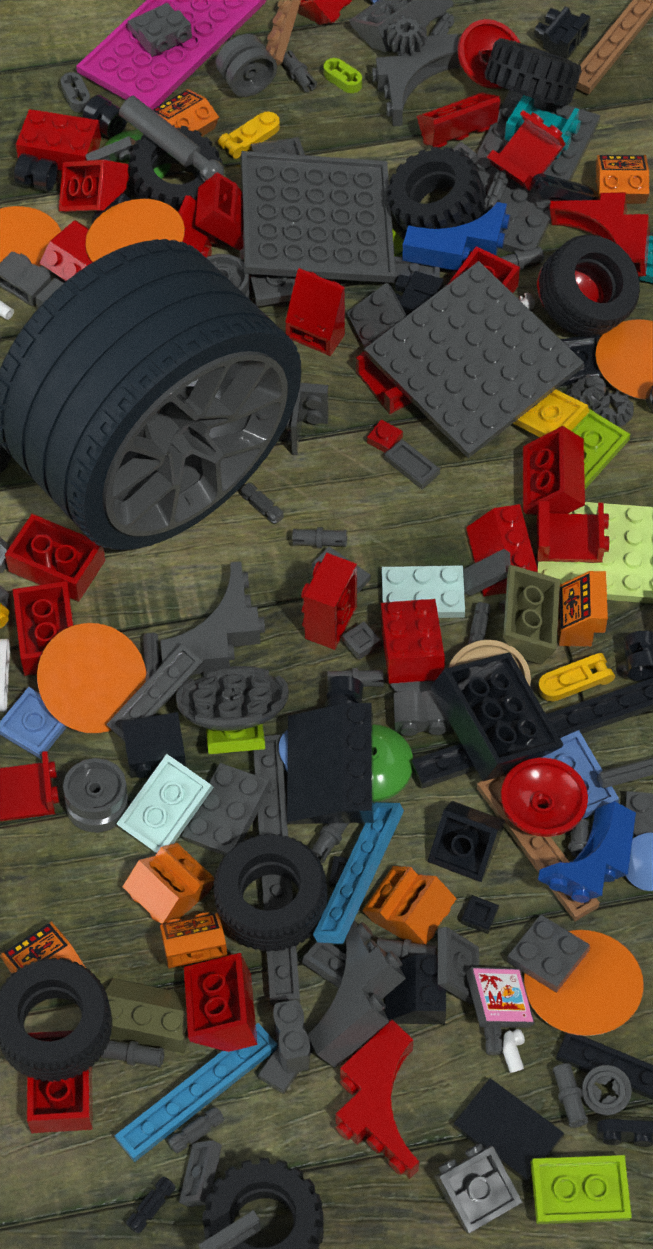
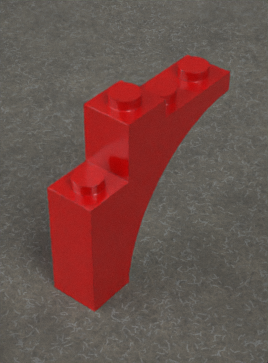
[550,192,650,276]
[336,1020,419,1179]

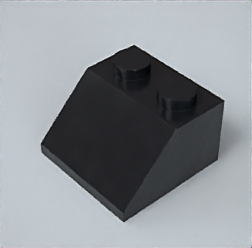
[122,712,187,778]
[427,801,506,882]
[385,954,446,1025]

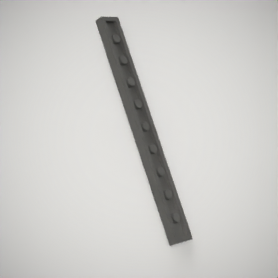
[254,735,300,1005]

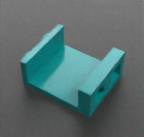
[505,95,581,159]

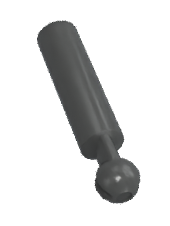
[119,96,224,181]

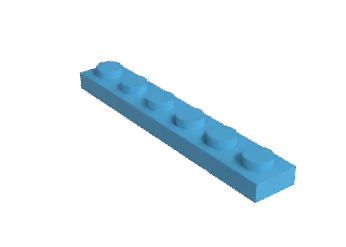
[313,803,404,944]
[115,1023,278,1162]

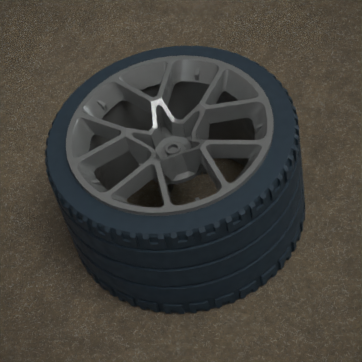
[0,239,301,550]

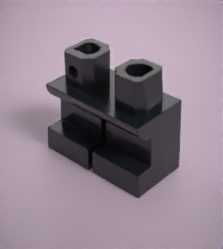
[534,6,590,59]
[395,271,444,316]

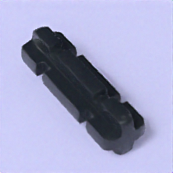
[126,1176,176,1234]

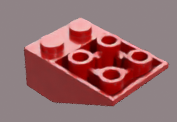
[195,172,243,251]
[285,268,345,356]

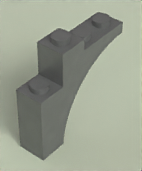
[372,34,460,127]
[161,562,265,675]
[308,921,406,1068]

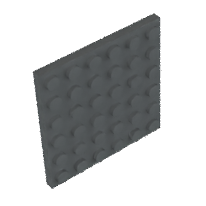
[240,151,396,283]
[364,261,584,458]

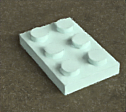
[382,566,465,618]
[117,754,214,853]

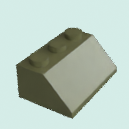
[503,565,560,664]
[105,979,189,1054]

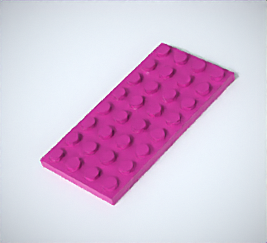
[76,0,266,109]

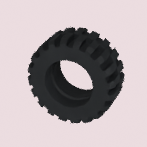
[485,38,582,106]
[128,125,223,212]
[387,147,486,235]
[203,1158,324,1249]

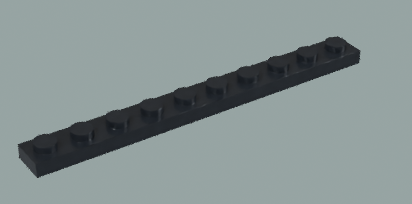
[411,678,653,789]

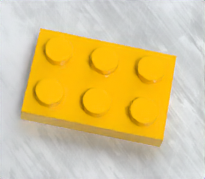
[513,389,589,437]

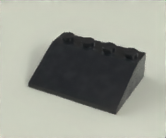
[430,652,564,781]
[287,703,374,824]

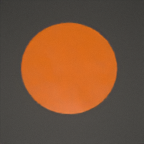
[86,199,184,262]
[0,206,61,270]
[596,319,653,400]
[37,623,146,733]
[524,930,643,1036]

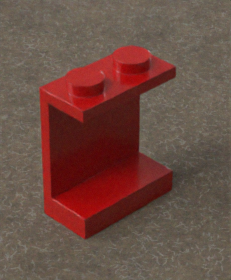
[487,110,566,191]
[356,351,412,414]
[537,501,609,563]
[0,751,59,822]

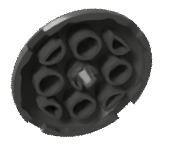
[176,666,289,731]

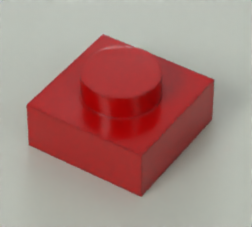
[367,419,403,453]

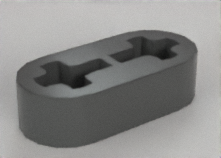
[61,72,90,113]

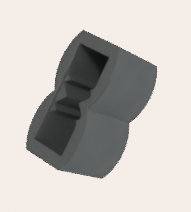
[0,251,51,306]
[394,690,451,736]
[273,1000,310,1074]

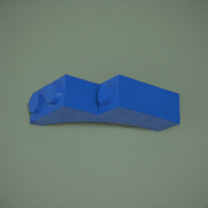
[402,202,510,271]
[538,801,636,903]

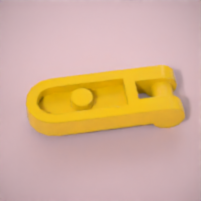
[218,112,280,159]
[538,653,615,702]

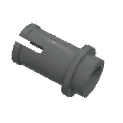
[568,819,589,857]

